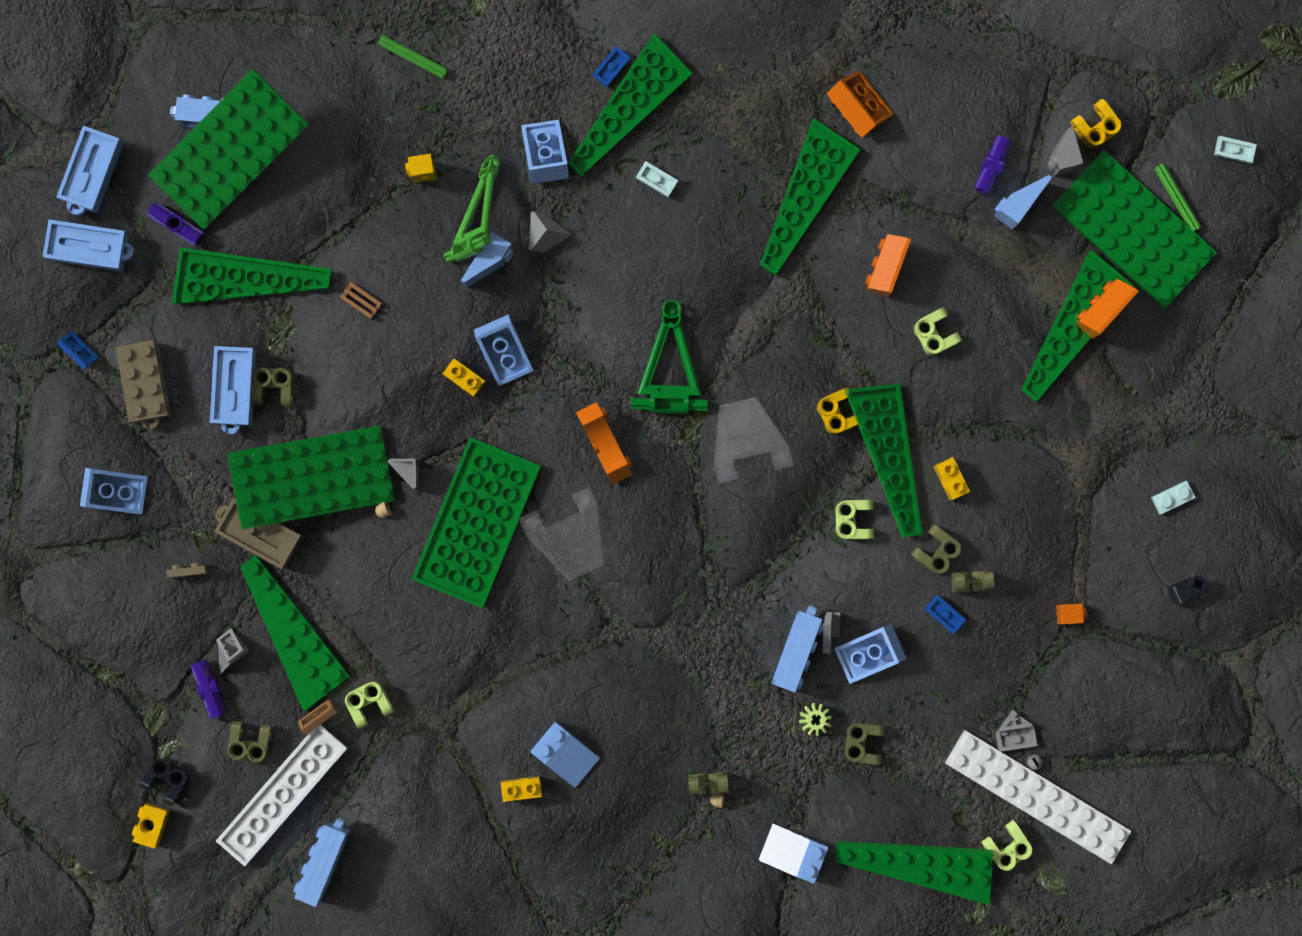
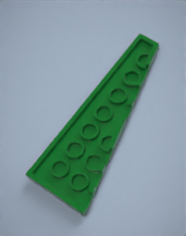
[568,33,692,177]
[760,118,860,276]
[172,247,332,304]
[1021,250,1134,402]
[845,383,923,538]
[240,555,350,711]
[836,841,993,904]

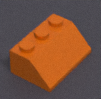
[826,70,894,138]
[865,234,911,298]
[1076,279,1139,339]

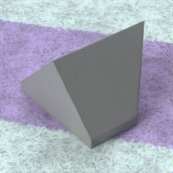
[529,212,572,253]
[388,459,419,490]
[216,628,250,675]

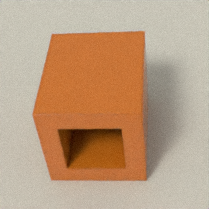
[1056,604,1086,624]

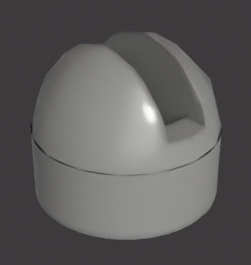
[1027,754,1043,770]

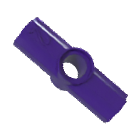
[974,135,1012,194]
[147,202,205,247]
[191,659,227,720]

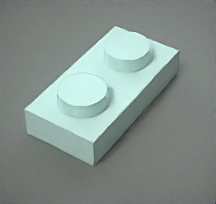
[1214,136,1257,164]
[636,161,678,198]
[1151,481,1195,515]

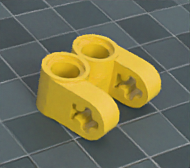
[1070,99,1121,149]
[817,387,858,434]

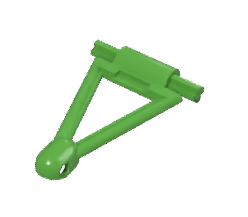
[443,154,500,263]

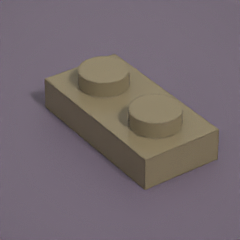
[166,562,209,578]

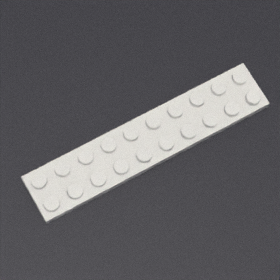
[945,730,1131,864]

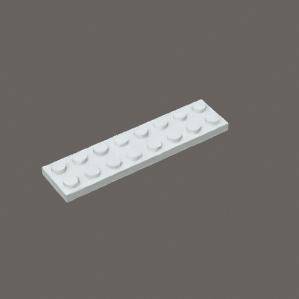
[216,724,347,866]

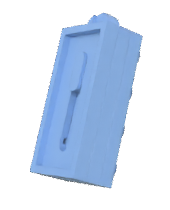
[170,95,223,128]
[56,126,124,215]
[43,220,134,272]
[210,346,257,434]
[771,605,823,692]
[293,818,351,907]

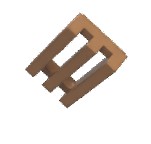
[340,282,382,320]
[298,699,337,735]

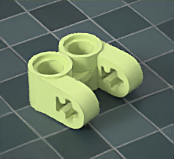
[914,307,962,356]
[835,500,874,539]
[345,681,394,729]
[981,820,1032,870]

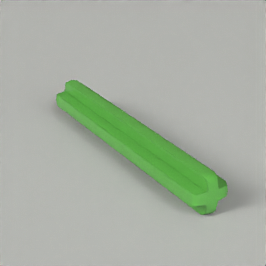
[378,35,448,78]
[1155,163,1201,232]

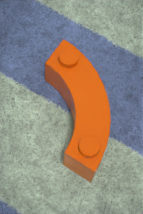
[576,402,633,485]

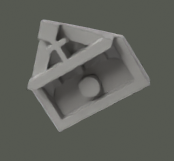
[823,612,841,654]
[996,710,1038,752]

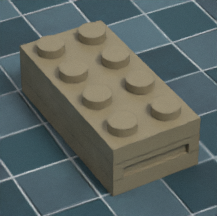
[115,340,171,429]
[214,498,304,570]

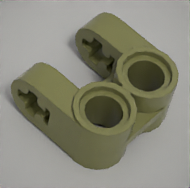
[252,368,294,407]
[911,524,961,574]
[951,571,994,592]
[227,721,272,762]
[844,723,886,765]
[688,772,728,795]

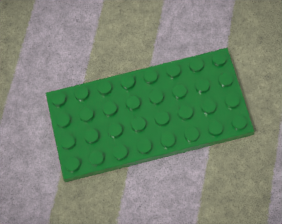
[148,68,309,230]
[1052,150,1217,309]
[227,426,395,530]
[411,437,541,608]

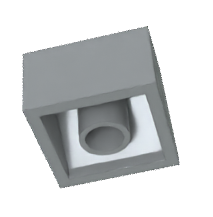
[1048,127,1083,176]

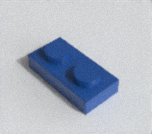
[592,46,631,88]
[57,331,99,370]
[924,595,966,634]

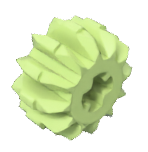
[799,703,832,736]

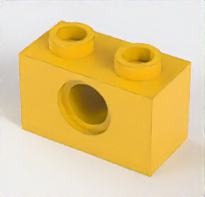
[405,154,437,183]
[443,359,486,398]
[933,457,970,501]
[501,776,542,802]
[132,803,170,849]

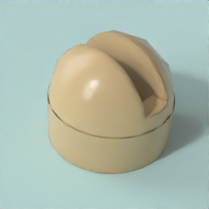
[375,502,392,518]
[710,793,725,808]

